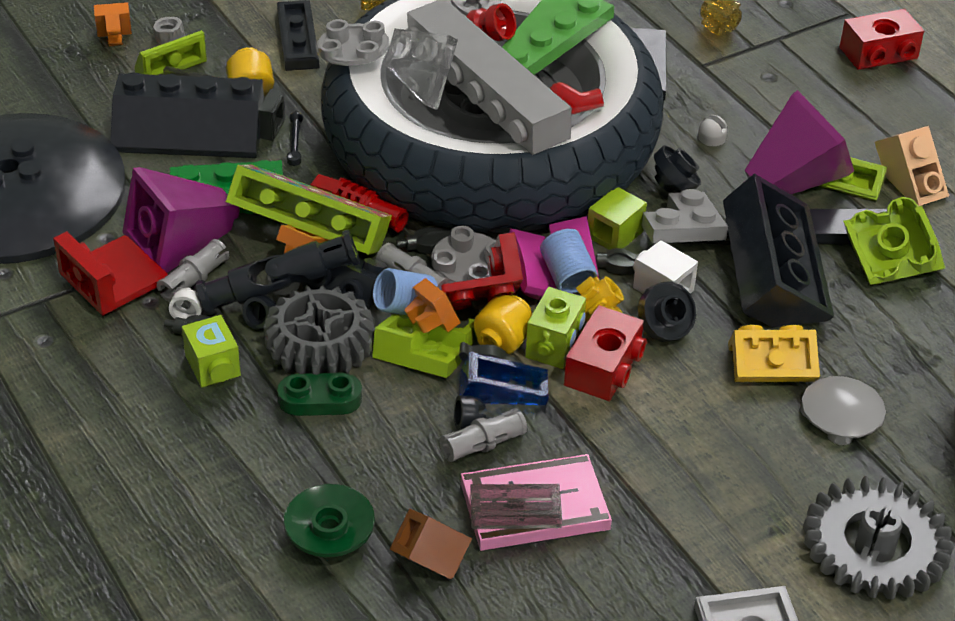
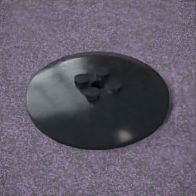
[0,113,126,264]

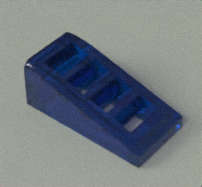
[459,352,549,405]

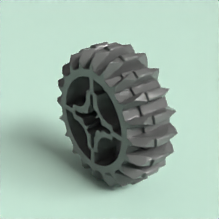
[264,284,375,374]

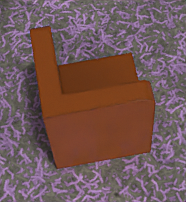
[390,508,472,579]

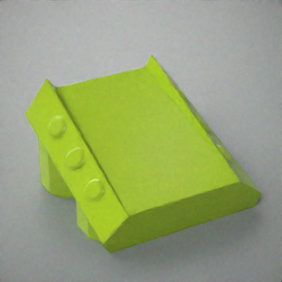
[843,197,945,285]

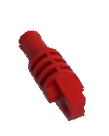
[311,174,409,232]

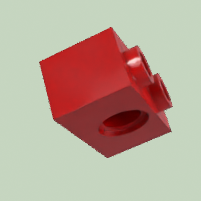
[839,8,924,70]
[564,305,647,402]

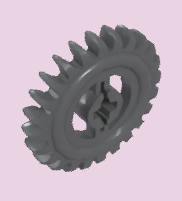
[803,475,954,599]

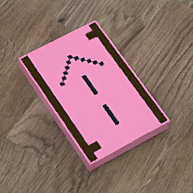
[461,454,612,551]

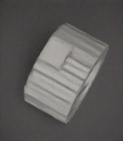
[153,17,185,45]

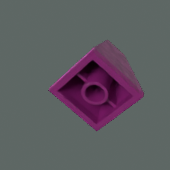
[744,90,854,194]
[122,167,240,273]

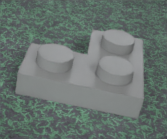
[642,189,728,244]

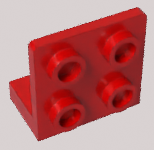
[53,231,168,316]
[440,232,523,311]

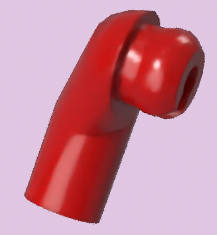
[550,82,604,115]

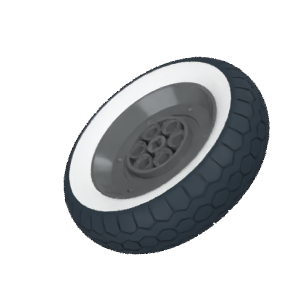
[321,0,664,233]

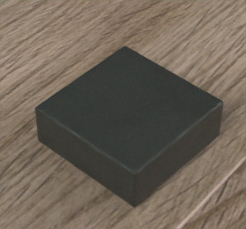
[259,89,285,141]

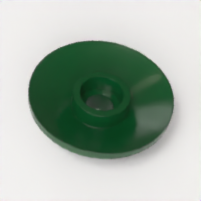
[284,484,375,557]

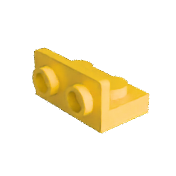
[728,325,820,382]

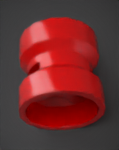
[466,3,516,42]

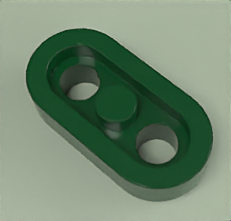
[277,373,362,416]

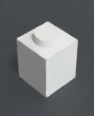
[633,240,698,294]

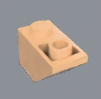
[875,126,949,206]

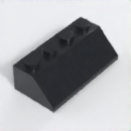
[110,73,264,158]
[723,173,834,328]

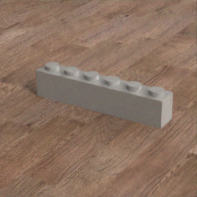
[405,0,572,155]

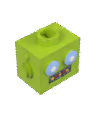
[525,287,586,369]

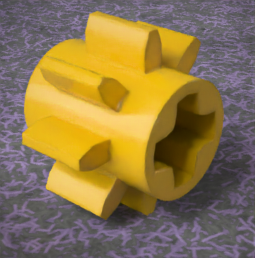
[576,276,624,322]

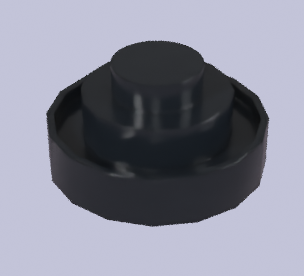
[654,145,701,192]
[638,282,696,342]

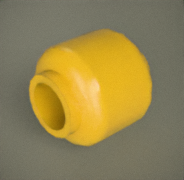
[226,47,275,96]
[473,294,532,354]

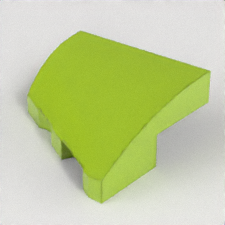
[372,314,477,378]

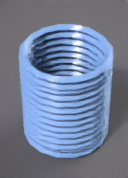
[540,228,598,293]
[373,268,438,315]

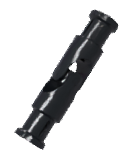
[196,230,360,316]

